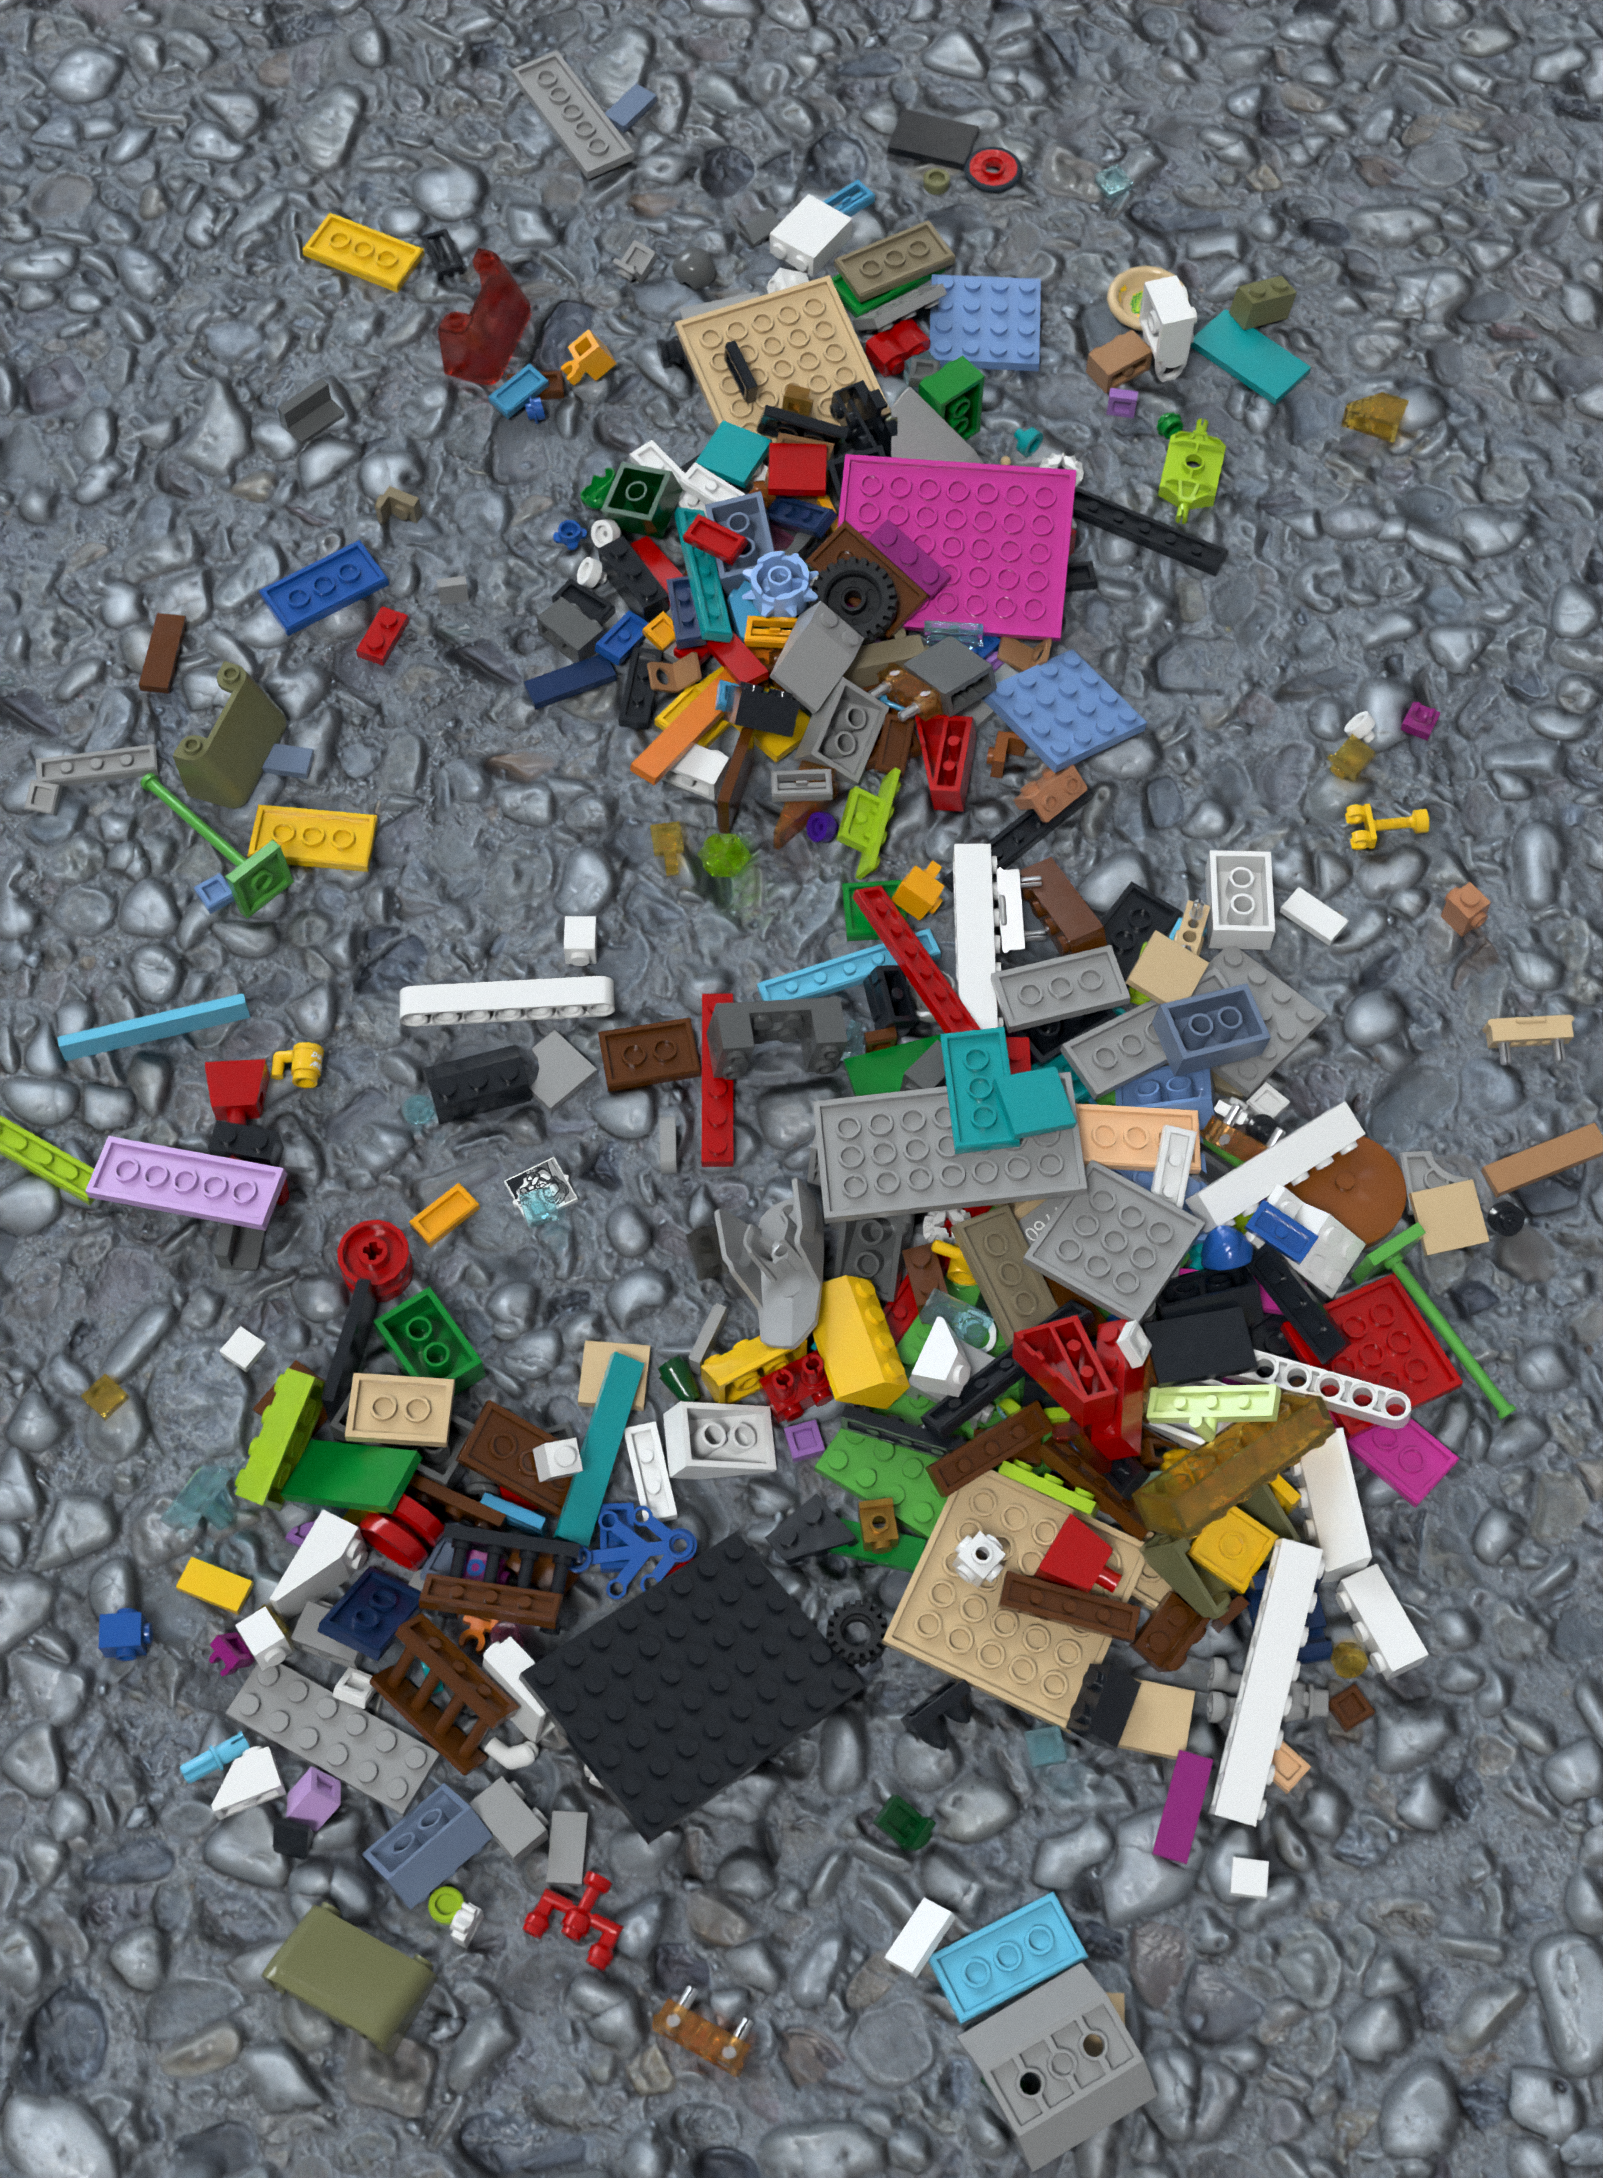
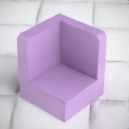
[287,1766,341,1831]

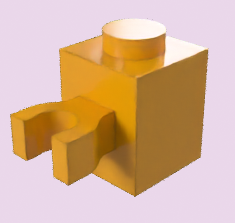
[560,329,617,386]
[891,860,945,921]

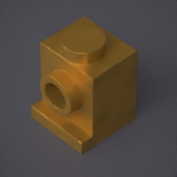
[781,384,814,417]
[858,1497,898,1554]

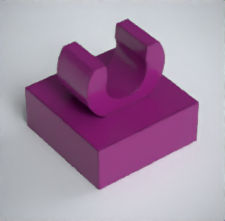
[1400,701,1441,741]
[209,1632,255,1676]

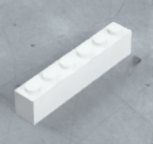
[1185,1101,1365,1233]

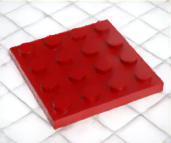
[1280,1273,1463,1440]

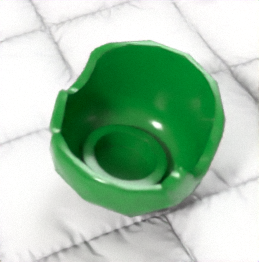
[580,467,617,511]

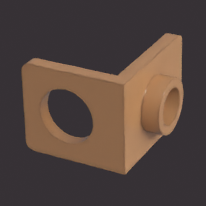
[997,636,1052,672]
[647,652,701,693]

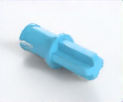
[180,1731,250,1783]

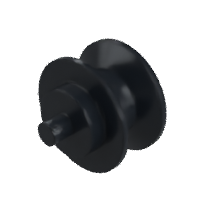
[1246,1114,1280,1148]
[1488,1201,1525,1237]

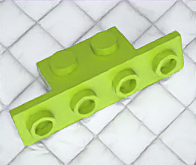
[836,768,901,880]

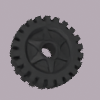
[810,557,897,646]

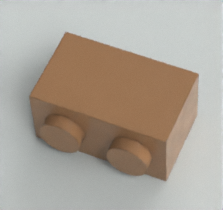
[1086,329,1152,393]

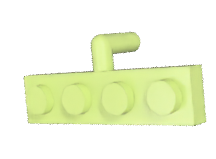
[1146,1384,1281,1442]

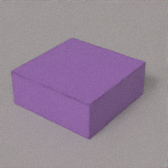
[1106,388,1138,418]
[784,1419,825,1463]

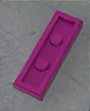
[1152,1750,1213,1865]

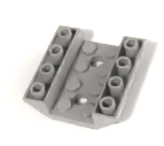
[957,1962,1158,2172]

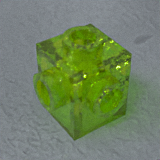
[697,833,752,877]

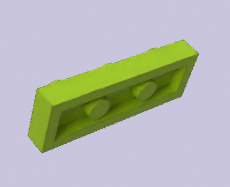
[998,1459,1100,1519]

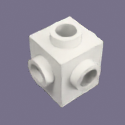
[952,1531,1006,1588]

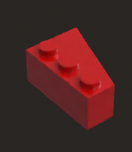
[915,714,977,812]
[1012,1315,1116,1427]

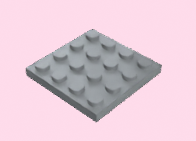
[1203,946,1327,1098]
[1023,1159,1205,1325]

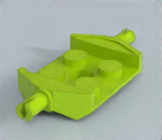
[1158,418,1226,524]

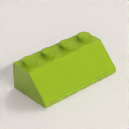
[235,1368,325,1511]

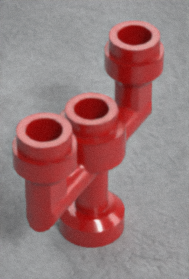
[522,1871,624,1971]

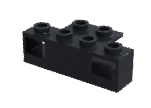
[829,380,897,457]

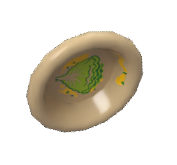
[1107,266,1189,331]

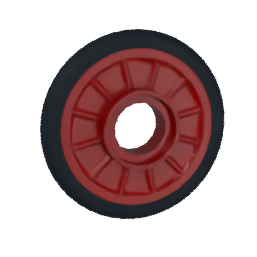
[964,147,1022,193]

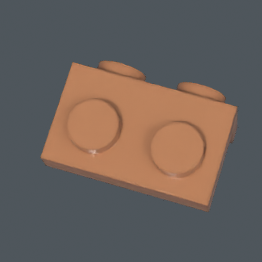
[1013,764,1087,823]

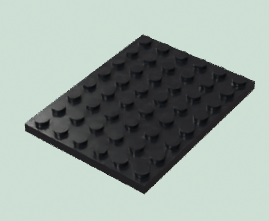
[519,1532,865,1844]

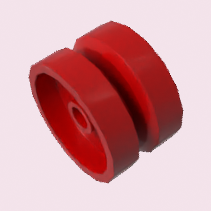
[337,1219,414,1303]
[358,1494,445,1572]

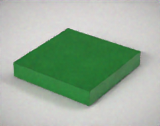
[842,880,907,941]

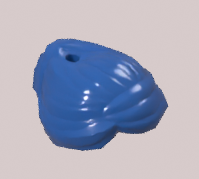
[1201,1225,1254,1271]

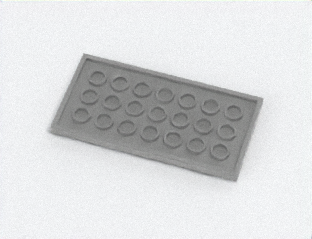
[813,1072,1087,1224]

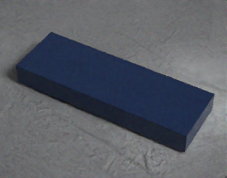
[767,495,838,538]
[666,576,707,650]
[524,654,617,710]

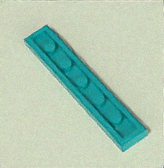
[674,507,733,643]
[554,1351,644,1548]

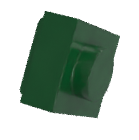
[872,1794,936,1851]

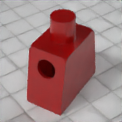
[205,1059,270,1125]
[1033,1514,1123,1593]

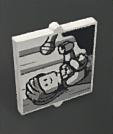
[504,1157,578,1226]

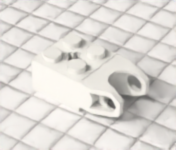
[1139,275,1197,382]

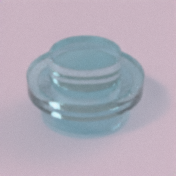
[402,1095,434,1126]

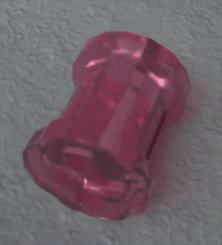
[490,1621,524,1649]

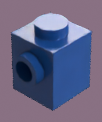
[99,1608,153,1661]

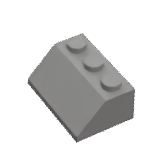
[793,677,889,784]

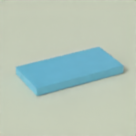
[928,1891,1088,2026]

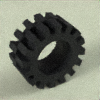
[826,1600,888,1668]

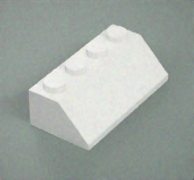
[1290,1428,1372,1583]

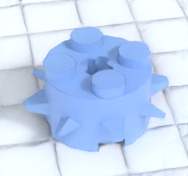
[742,551,819,618]

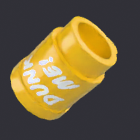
[271,1042,324,1088]

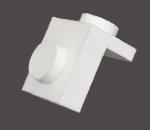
[767,268,809,294]

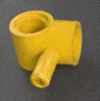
[931,1239,977,1286]

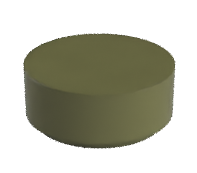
[923,168,950,195]

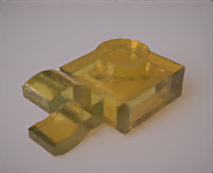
[650,821,684,876]

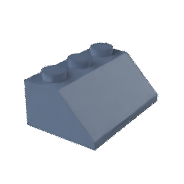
[362,1783,493,1910]

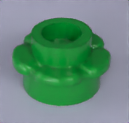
[1156,413,1183,439]

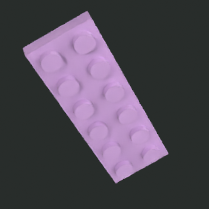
[85,1136,287,1231]

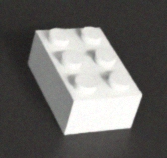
[1205,850,1275,950]

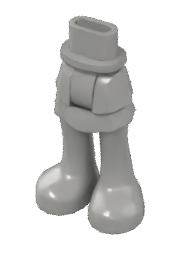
[1207,1657,1329,1723]

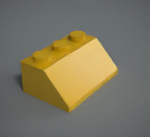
[700,1336,807,1404]

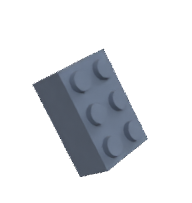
[705,491,776,596]
[1152,983,1271,1077]

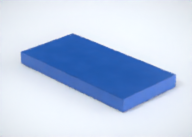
[259,540,389,636]

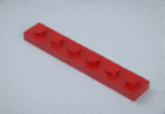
[701,993,734,1167]

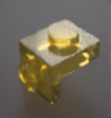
[1327,734,1376,782]

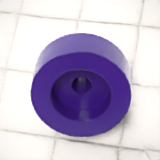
[806,812,838,843]

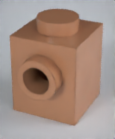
[1441,882,1491,937]

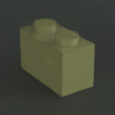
[1229,275,1297,330]

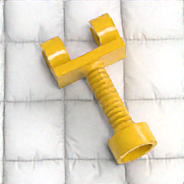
[1345,803,1429,850]

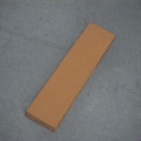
[1481,1123,1603,1198]

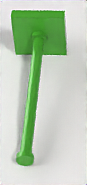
[141,773,294,919]
[1351,1222,1516,1421]

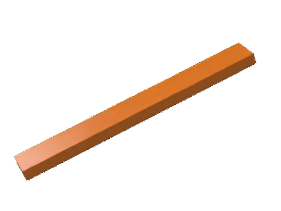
[630,628,774,786]

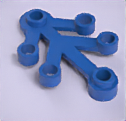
[568,1506,697,1600]

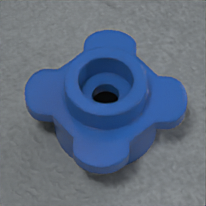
[553,520,587,550]

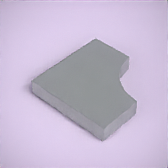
[529,1029,597,1113]
[1398,1151,1468,1215]

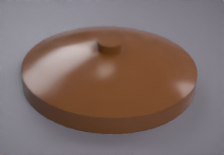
[1283,1136,1407,1250]

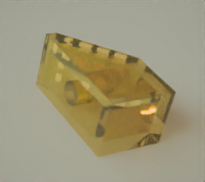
[1341,392,1409,443]

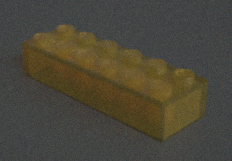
[1132,1389,1337,1540]

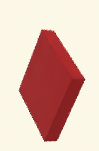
[768,443,827,496]

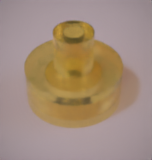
[1330,1642,1368,1679]

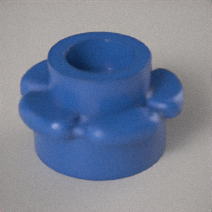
[525,396,546,424]

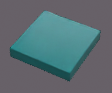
[696,420,772,488]
[993,1066,1076,1140]

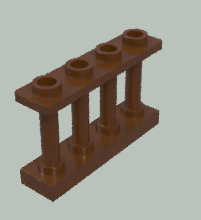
[369,1613,519,1776]

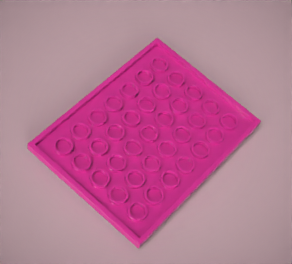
[837,454,1077,642]

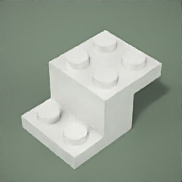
[1245,1184,1366,1299]

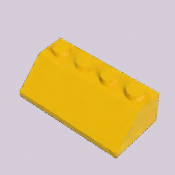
[812,1275,910,1410]

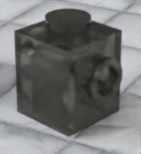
[686,1226,729,1282]

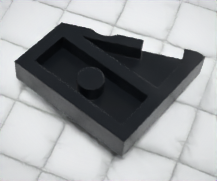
[765,1494,859,1565]

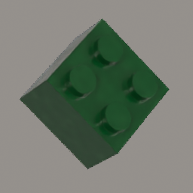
[601,462,683,539]

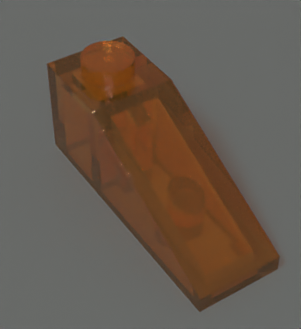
[774,759,840,850]

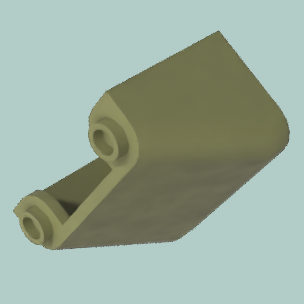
[172,661,287,809]
[1139,1471,1301,1620]
[261,1902,438,2057]

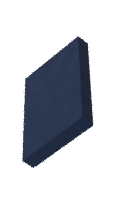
[317,1566,423,1661]

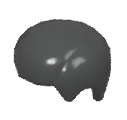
[672,247,716,289]

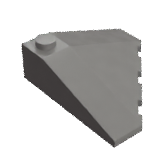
[891,387,984,464]

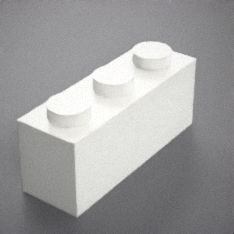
[1336,1564,1429,1681]

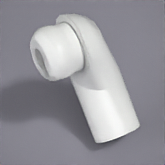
[484,1737,539,1770]

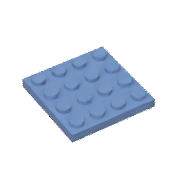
[929,274,1041,371]
[981,649,1147,773]

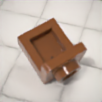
[986,731,1026,779]

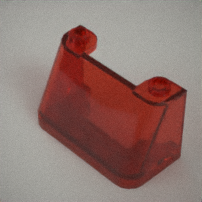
[438,248,531,385]

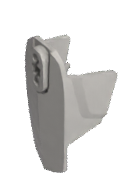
[714,1177,824,1349]

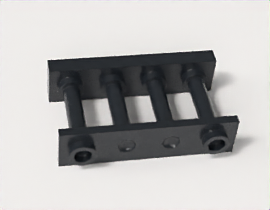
[438,1523,584,1635]

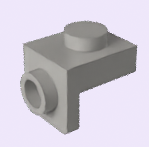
[612,240,659,284]

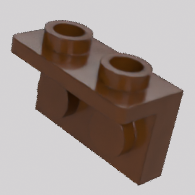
[1129,1592,1211,1672]

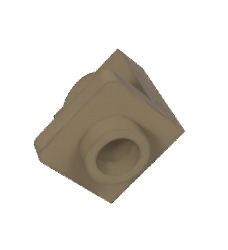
[375,486,423,525]

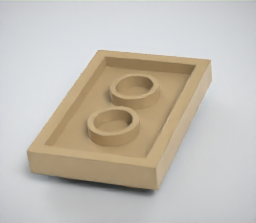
[345,1373,455,1447]

